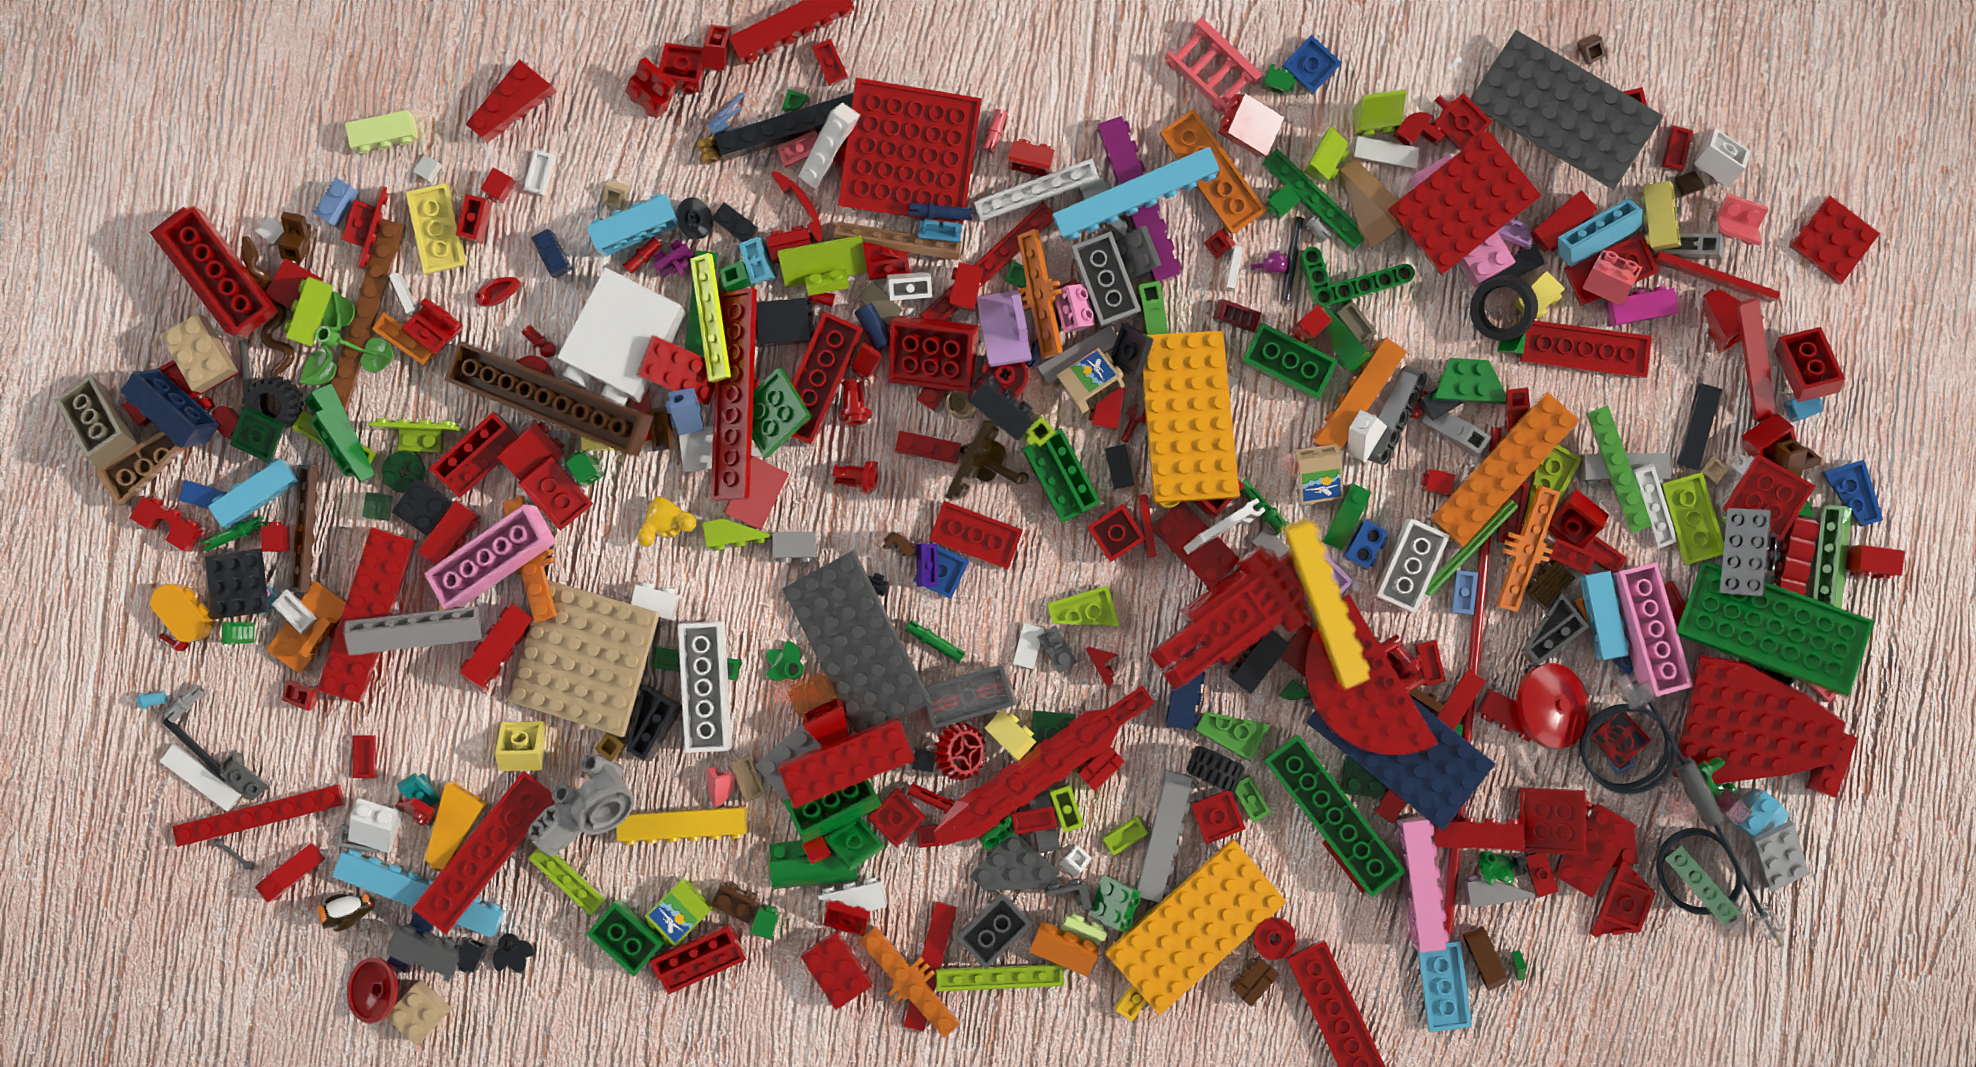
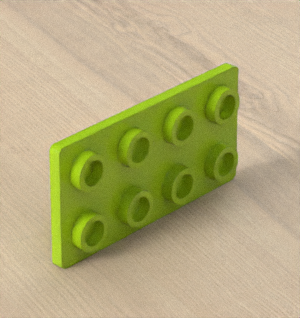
[778,235,867,296]
[368,418,464,453]

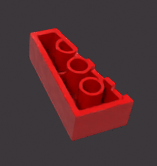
[466,59,557,143]
[460,604,534,694]

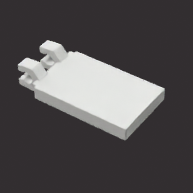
[679,426,763,472]
[1183,499,1265,554]

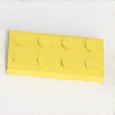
[406,183,467,275]

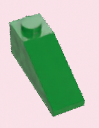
[1323,306,1372,372]
[1322,483,1372,551]

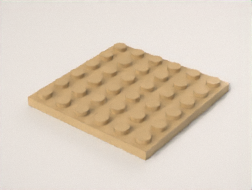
[508,579,660,737]

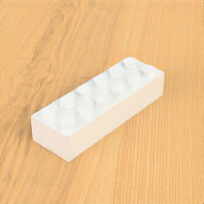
[678,621,732,753]

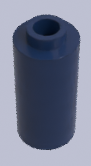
[854,302,890,351]

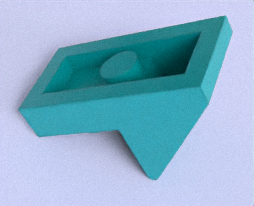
[397,773,441,807]

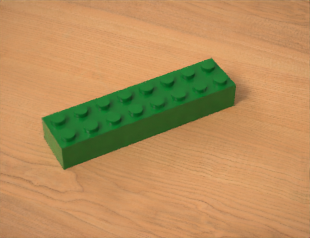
[1263,734,1406,898]

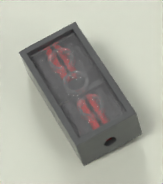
[925,663,1017,729]

